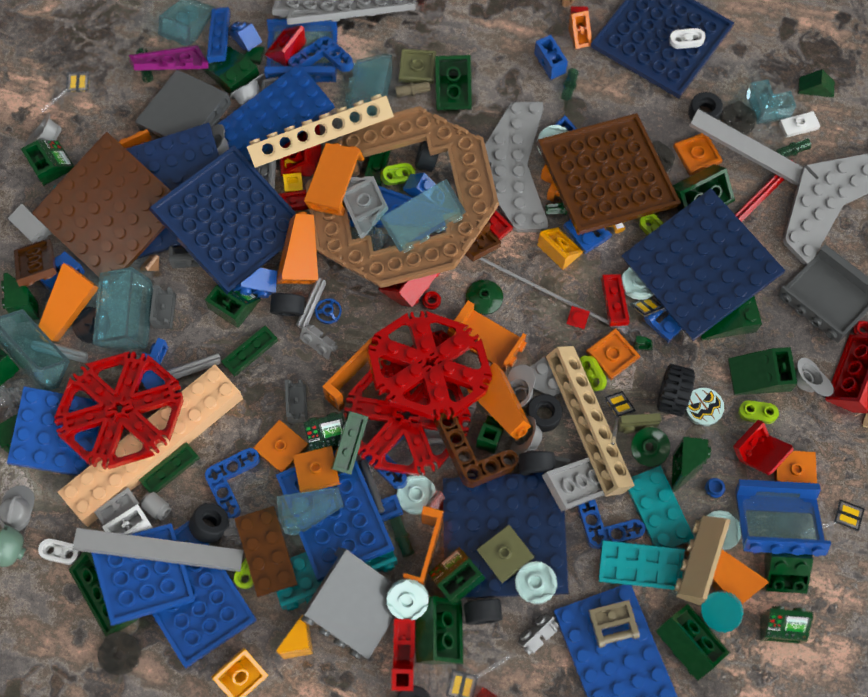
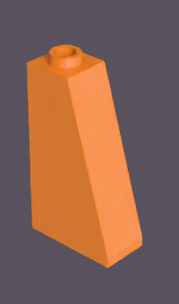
[277,212,318,285]
[37,263,99,342]
[467,362,531,440]
[685,539,769,604]

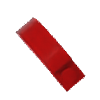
[391,617,415,691]

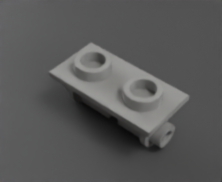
[299,324,338,360]
[516,614,559,655]

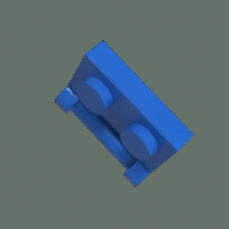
[563,220,612,254]
[644,306,682,342]

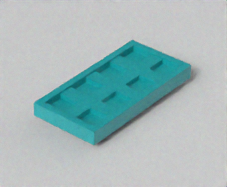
[627,466,694,548]
[598,540,685,590]

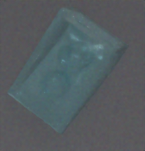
[158,0,215,46]
[277,487,344,535]

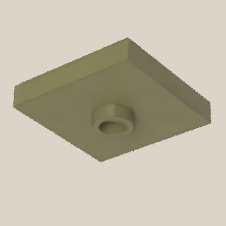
[399,49,436,84]
[477,525,535,583]

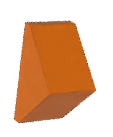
[568,10,592,49]

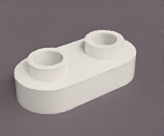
[669,28,705,49]
[38,539,80,565]

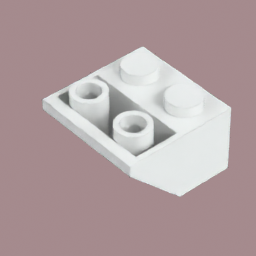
[102,504,153,535]

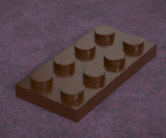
[14,238,57,287]
[234,506,298,598]

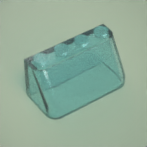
[345,54,393,123]
[379,179,466,253]
[93,267,153,349]
[0,309,70,391]

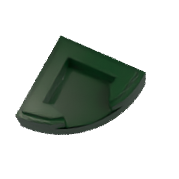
[245,46,265,65]
[633,336,653,350]

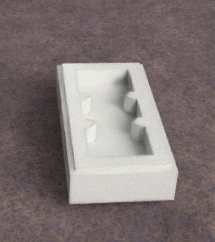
[779,111,820,138]

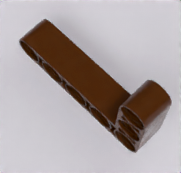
[433,413,519,488]

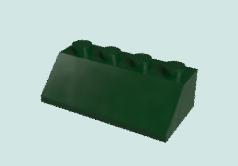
[69,552,139,639]

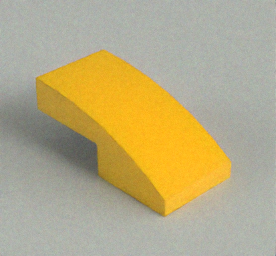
[283,159,303,193]

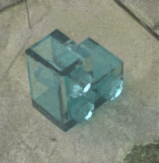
[746,79,796,124]

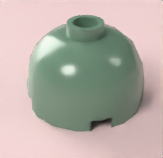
[0,525,26,567]

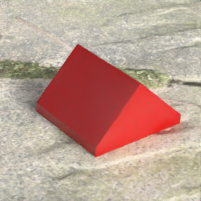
[265,25,306,66]

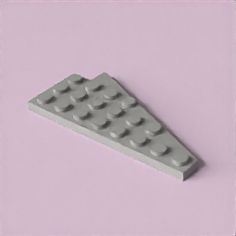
[272,0,417,25]

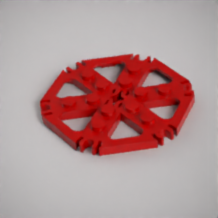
[367,311,492,421]
[54,351,184,469]
[344,360,471,476]

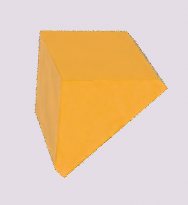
[537,227,584,270]
[276,616,313,659]
[211,648,268,697]

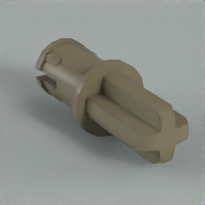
[395,82,431,98]

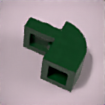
[476,415,504,454]

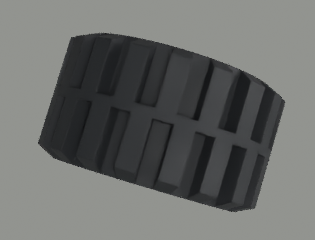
[657,363,695,417]

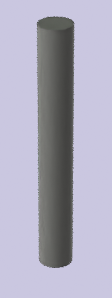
[359,460,385,514]

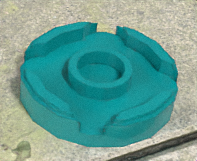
[701,590,744,633]

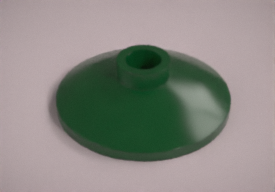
[466,280,503,315]
[631,427,670,467]

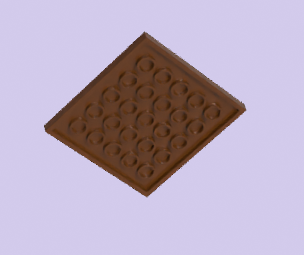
[537,113,681,235]
[32,132,171,287]

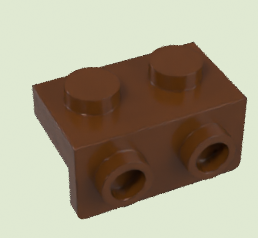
[465,222,501,262]

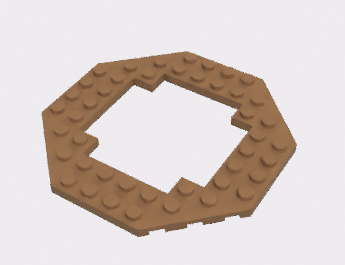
[305,106,499,288]

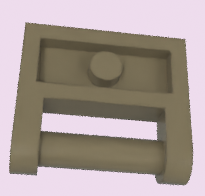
[588,600,640,648]

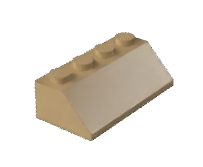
[674,516,730,605]

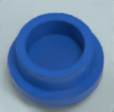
[705,478,725,498]

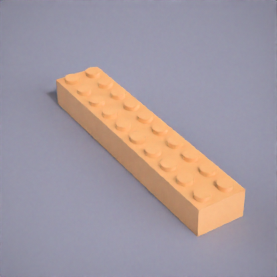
[58,364,243,527]

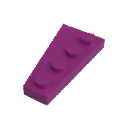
[129,45,209,70]

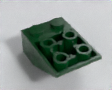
[728,347,798,395]

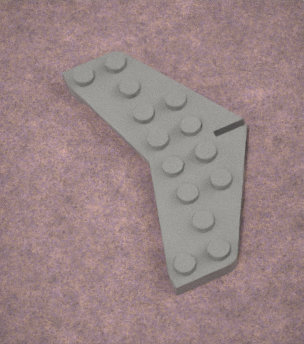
[485,102,548,232]
[783,153,868,266]

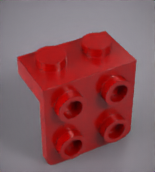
[733,420,794,475]

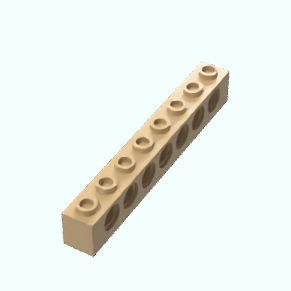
[247,94,394,168]
[546,346,635,497]

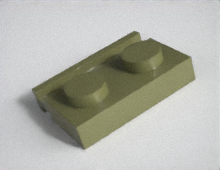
[617,413,661,434]

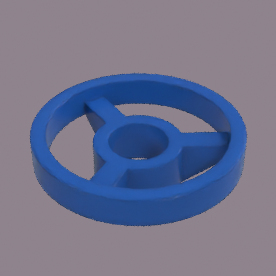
[315,298,342,324]

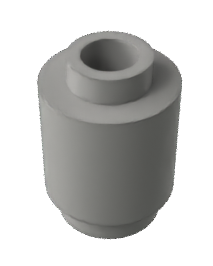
[141,492,171,521]

